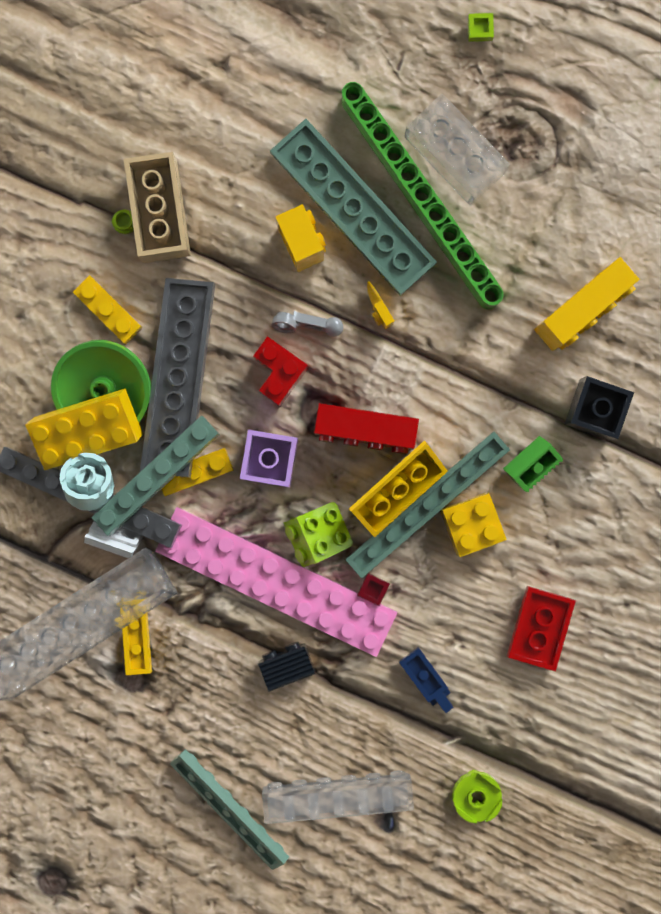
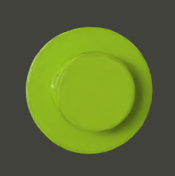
[112,209,134,234]

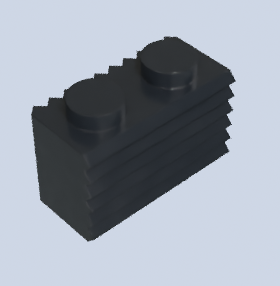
[258,642,316,692]

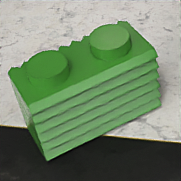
[503,436,563,492]

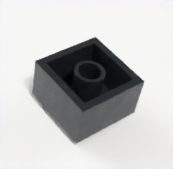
[564,376,634,441]

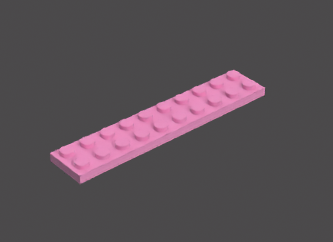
[155,507,397,657]

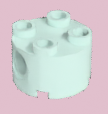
[59,453,114,511]

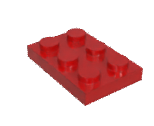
[507,586,576,672]

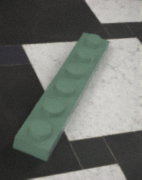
[91,415,220,536]
[170,749,289,870]

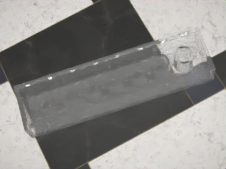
[0,548,178,701]

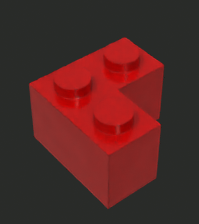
[253,336,308,407]

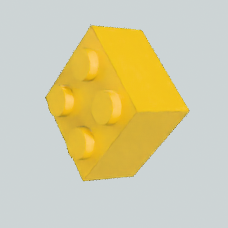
[275,204,326,272]
[440,493,507,557]

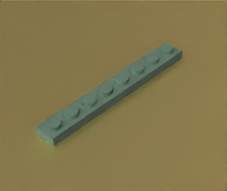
[345,432,510,578]

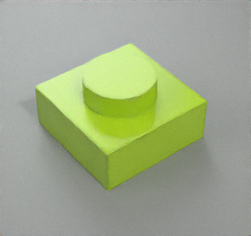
[468,13,494,42]

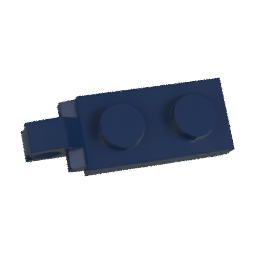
[399,647,454,713]

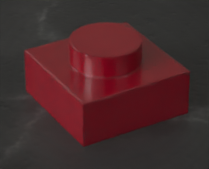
[357,573,390,606]

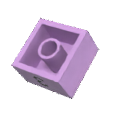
[240,430,298,487]

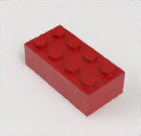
[314,403,419,454]

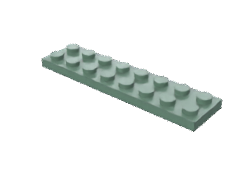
[270,119,437,296]

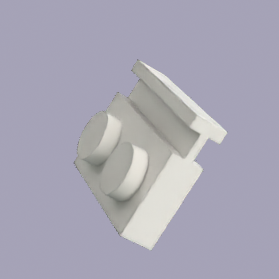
[84,521,143,559]

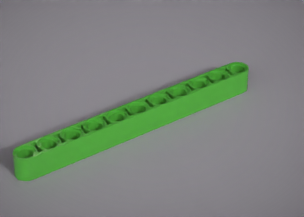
[342,82,503,309]

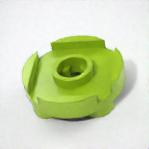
[452,770,502,823]

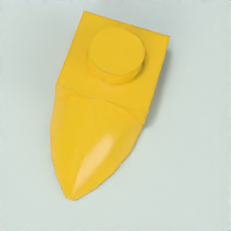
[367,281,395,329]

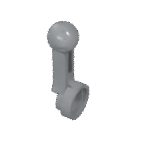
[272,311,343,337]

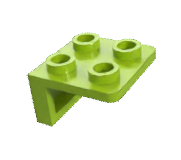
[283,502,353,567]

